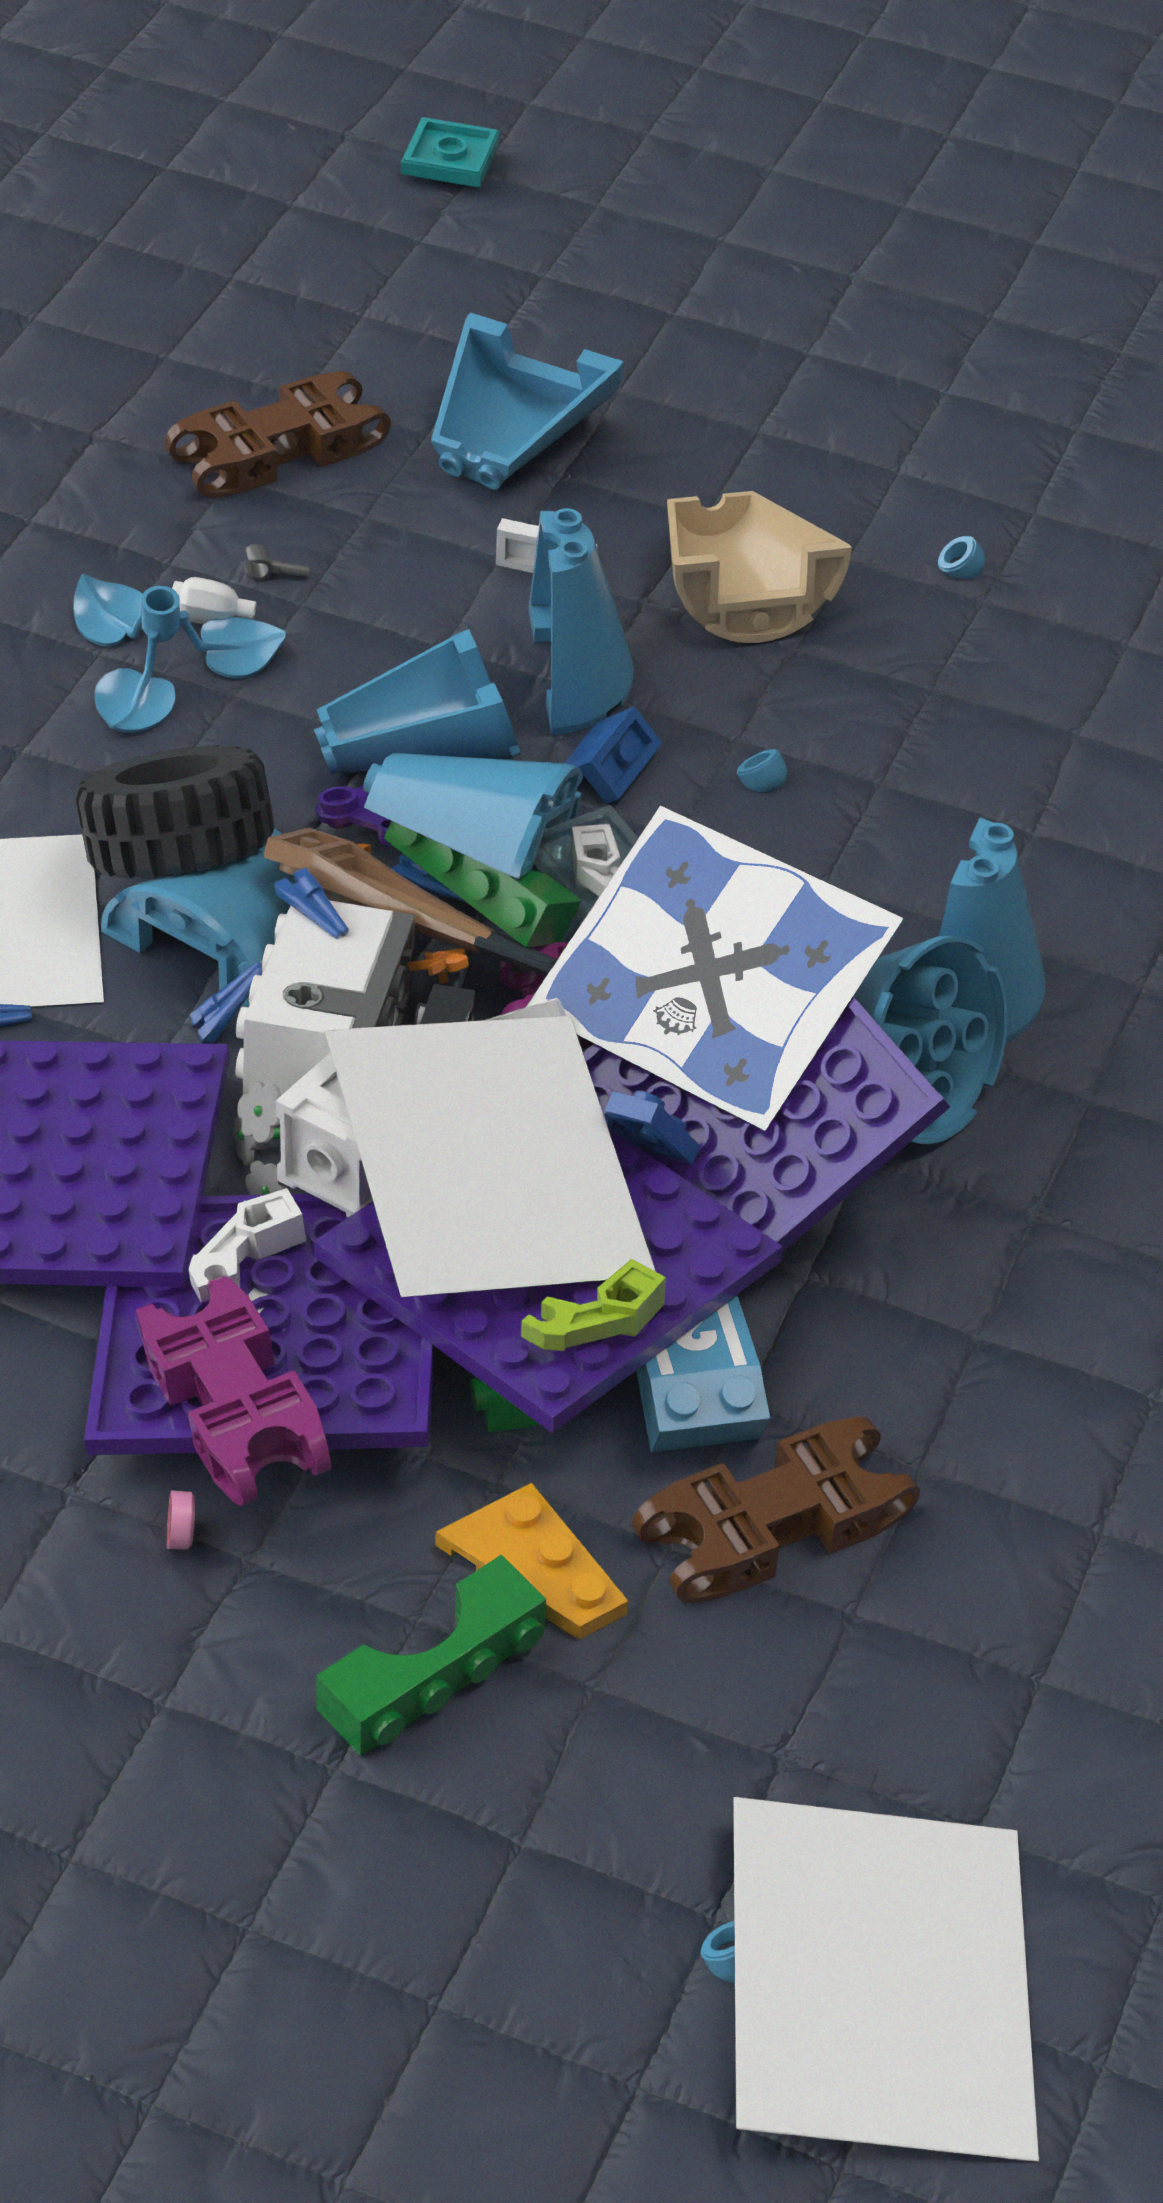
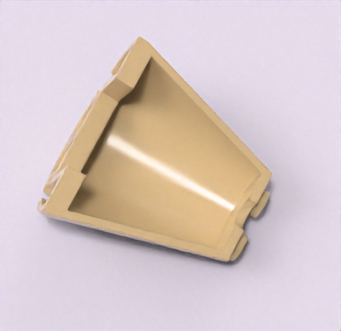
[667,491,852,643]

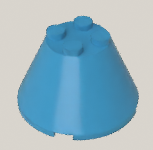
[853,935,1008,1144]

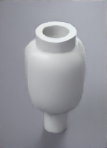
[172,577,257,624]

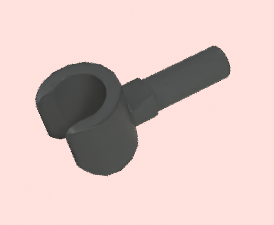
[243,544,310,581]

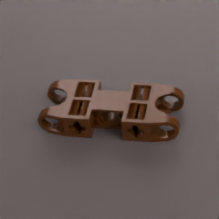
[164,371,391,498]
[632,1416,920,1603]

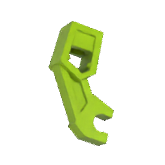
[521,1258,666,1351]

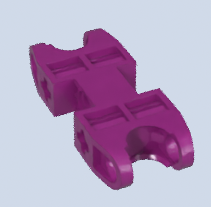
[136,1276,331,1506]

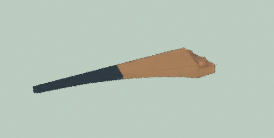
[263,827,557,976]

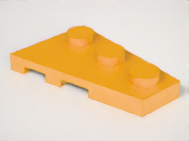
[435,1483,628,1640]

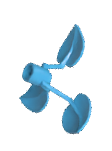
[74,574,286,733]

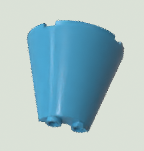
[431,312,624,490]
[529,508,634,735]
[314,629,521,775]
[363,753,583,879]
[939,818,1046,1043]
[101,829,295,1009]

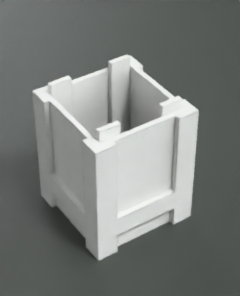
[275,1052,373,1217]

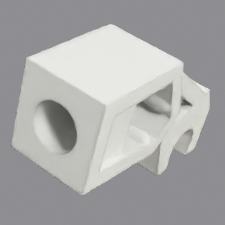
[570,824,620,897]
[189,1188,306,1302]

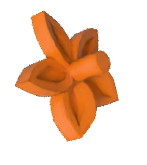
[408,948,469,984]

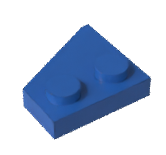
[604,1091,700,1165]

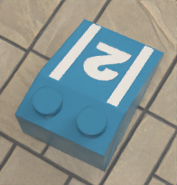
[636,1295,770,1453]

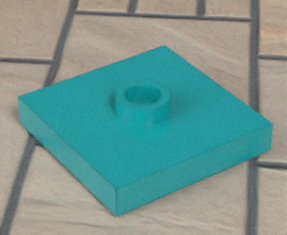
[401,117,500,188]

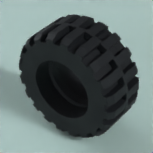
[75,745,275,879]

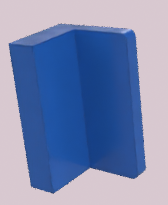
[565,706,662,804]

